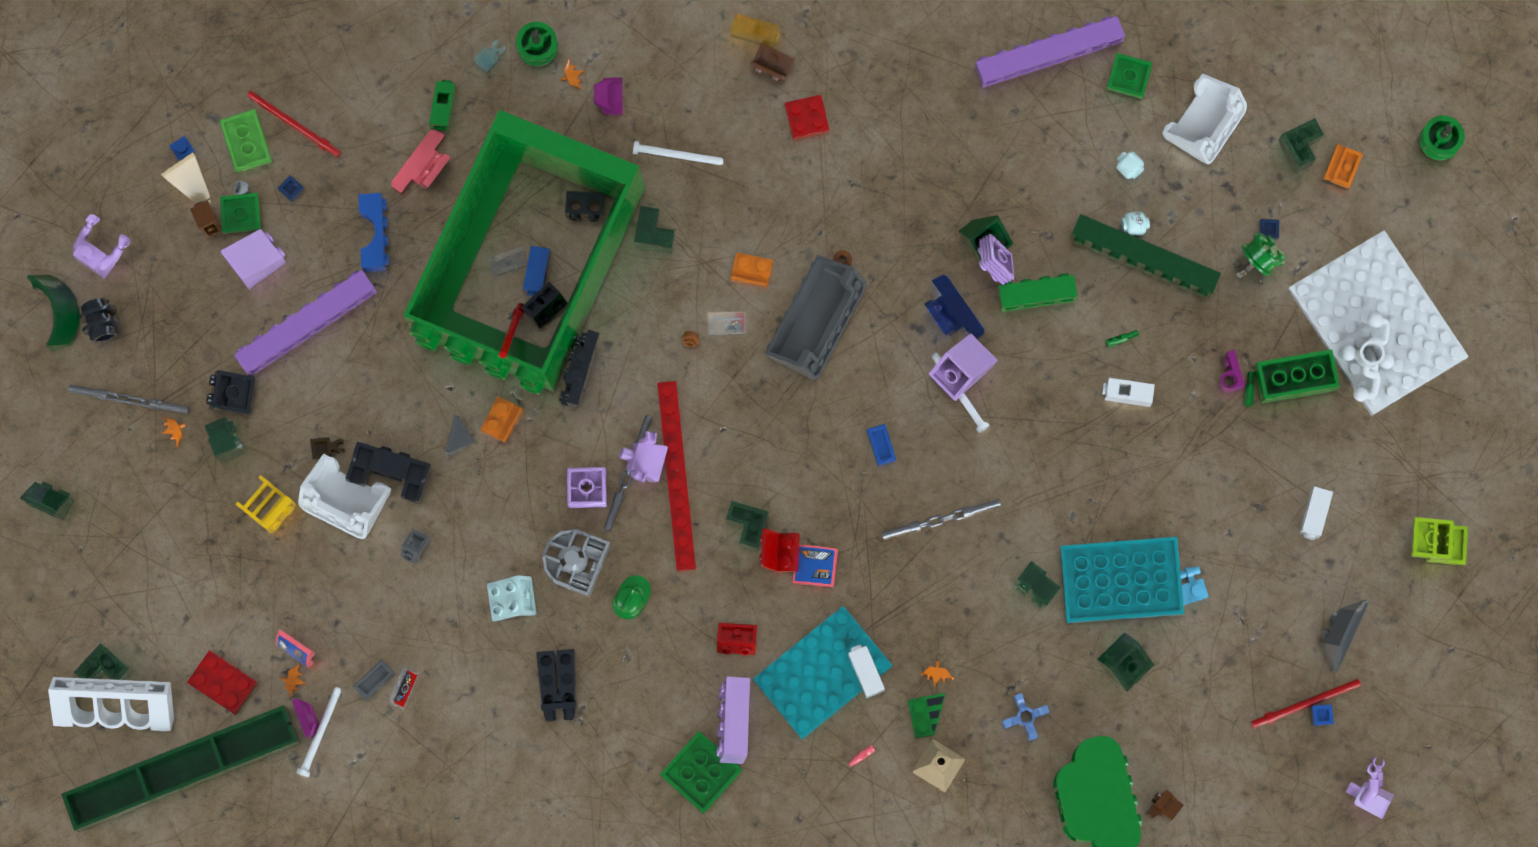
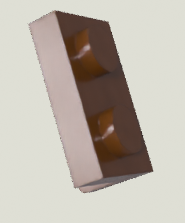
[750,43,796,82]

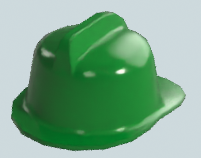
[612,575,651,619]

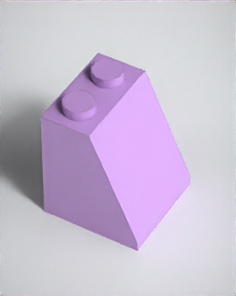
[220,229,286,290]
[929,334,998,401]

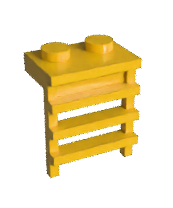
[236,475,296,534]

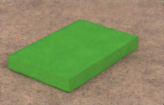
[219,109,272,173]

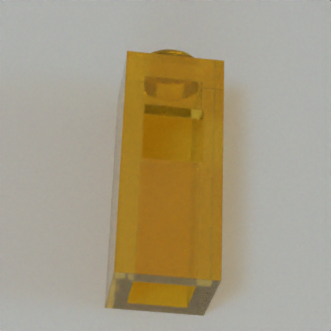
[730,14,781,48]

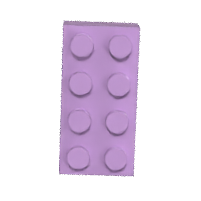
[716,677,750,764]

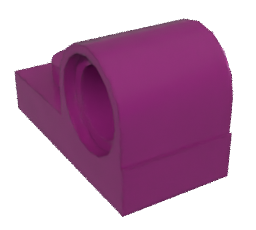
[1218,350,1245,393]

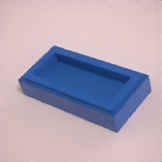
[866,424,896,466]

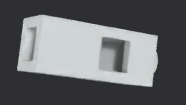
[1102,378,1155,407]
[1299,486,1333,540]
[848,645,885,699]

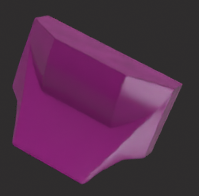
[594,77,623,116]
[292,699,319,739]

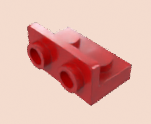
[717,623,757,656]

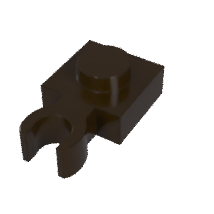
[310,437,345,460]

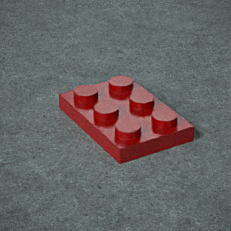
[187,650,258,715]

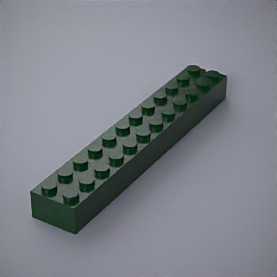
[61,705,301,832]

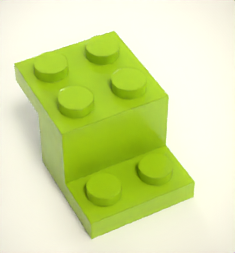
[1411,517,1468,566]

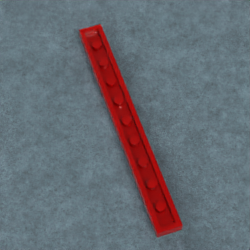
[657,381,696,572]

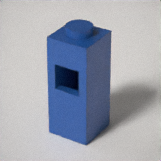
[523,246,551,298]

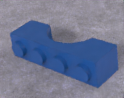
[358,193,389,272]

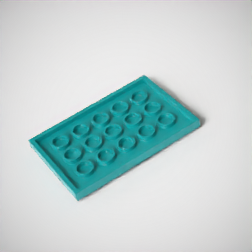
[1061,537,1184,624]
[753,606,893,740]

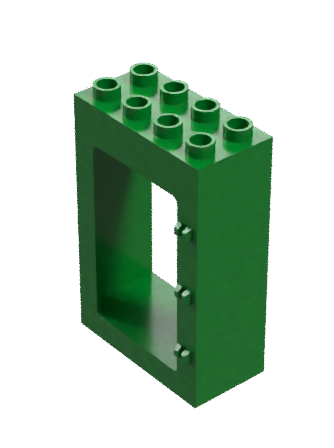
[403,110,646,395]

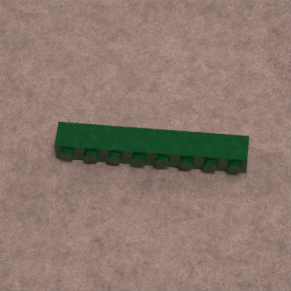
[1070,214,1221,298]

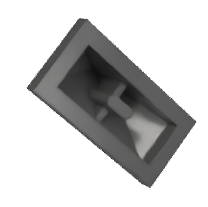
[445,415,474,456]

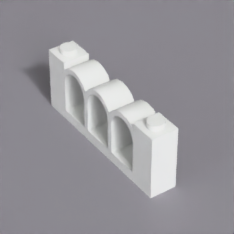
[48,677,174,731]

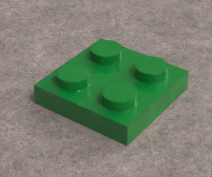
[1106,53,1153,99]
[220,193,261,235]

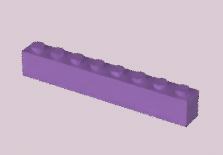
[975,16,1125,88]
[234,270,377,376]

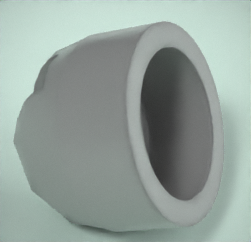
[233,180,249,195]

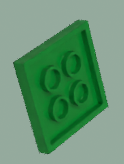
[660,731,743,814]

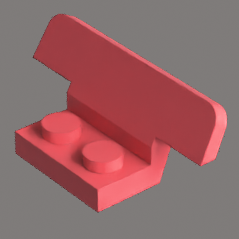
[391,129,450,194]

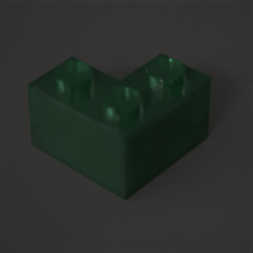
[1278,118,1324,173]
[634,206,675,254]
[205,417,244,464]
[726,501,769,552]
[1014,561,1061,608]
[73,643,134,680]

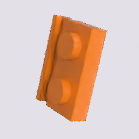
[1323,144,1363,189]
[730,252,773,288]
[480,396,523,443]

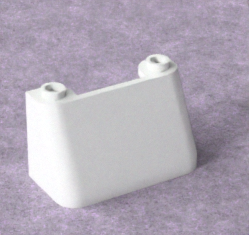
[1162,73,1247,164]
[298,454,391,539]

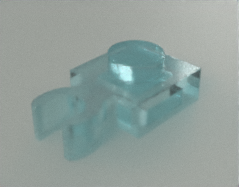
[473,40,505,73]

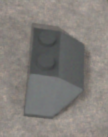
[1321,600,1370,673]

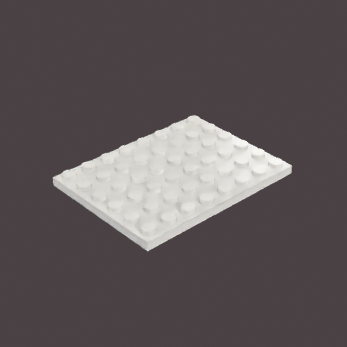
[1288,230,1469,416]

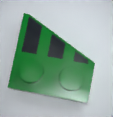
[907,693,945,739]

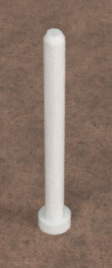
[633,141,723,165]
[932,353,990,433]
[296,687,341,778]

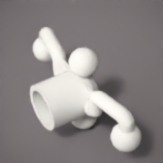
[1342,313,1394,402]

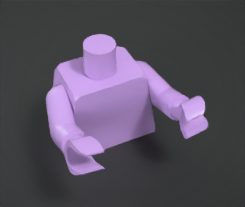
[73,214,130,279]
[619,431,668,483]
[1346,756,1394,819]

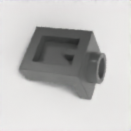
[400,529,430,564]

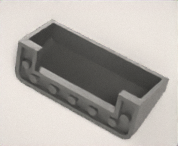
[765,255,866,380]

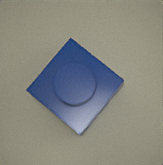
[169,136,196,161]
[1311,704,1334,726]

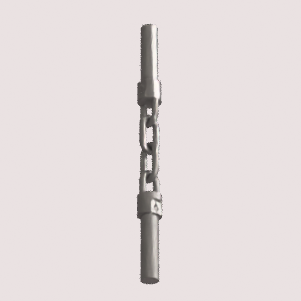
[69,385,189,414]
[603,415,652,531]
[881,499,1001,540]

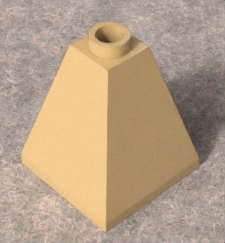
[161,153,211,204]
[912,739,965,792]

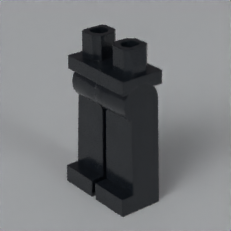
[536,649,578,722]

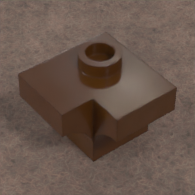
[1145,789,1184,822]

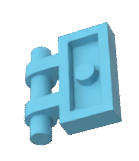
[1180,566,1209,605]

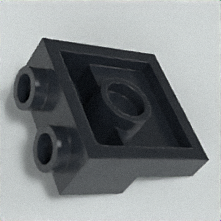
[206,370,255,415]

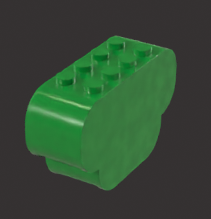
[1053,736,1143,847]

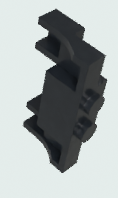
[559,330,600,411]
[345,441,431,504]

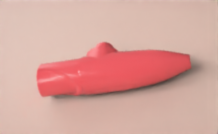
[849,745,875,766]

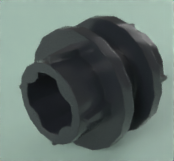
[78,298,121,343]

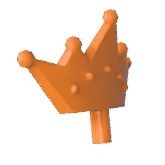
[561,58,584,89]
[162,416,185,447]
[920,661,954,687]
[281,663,306,697]

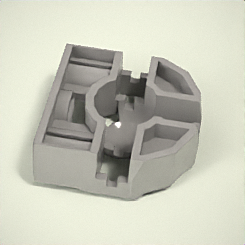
[542,529,610,597]

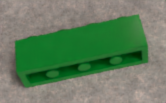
[997,273,1078,312]

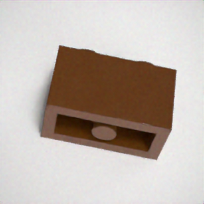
[190,201,222,238]

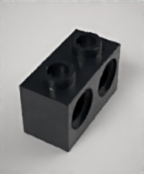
[565,191,605,222]
[521,282,568,329]

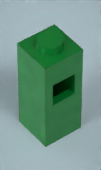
[429,80,457,132]

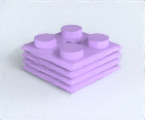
[978,234,1014,285]
[567,467,607,508]

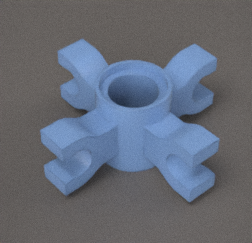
[1002,693,1050,741]

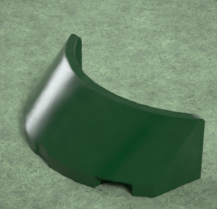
[27,275,80,351]

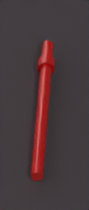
[247,90,341,157]
[499,303,524,358]
[1250,679,1361,729]

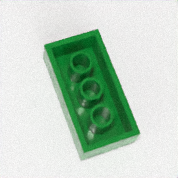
[1253,349,1340,404]

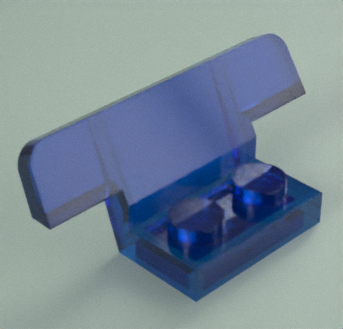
[924,275,984,339]

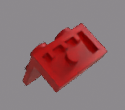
[759,528,800,573]

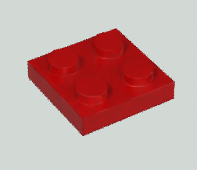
[785,95,830,140]

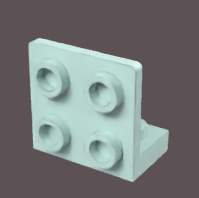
[487,576,537,621]

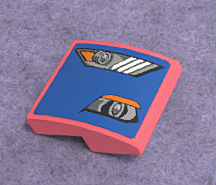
[793,545,838,588]
[276,630,315,668]

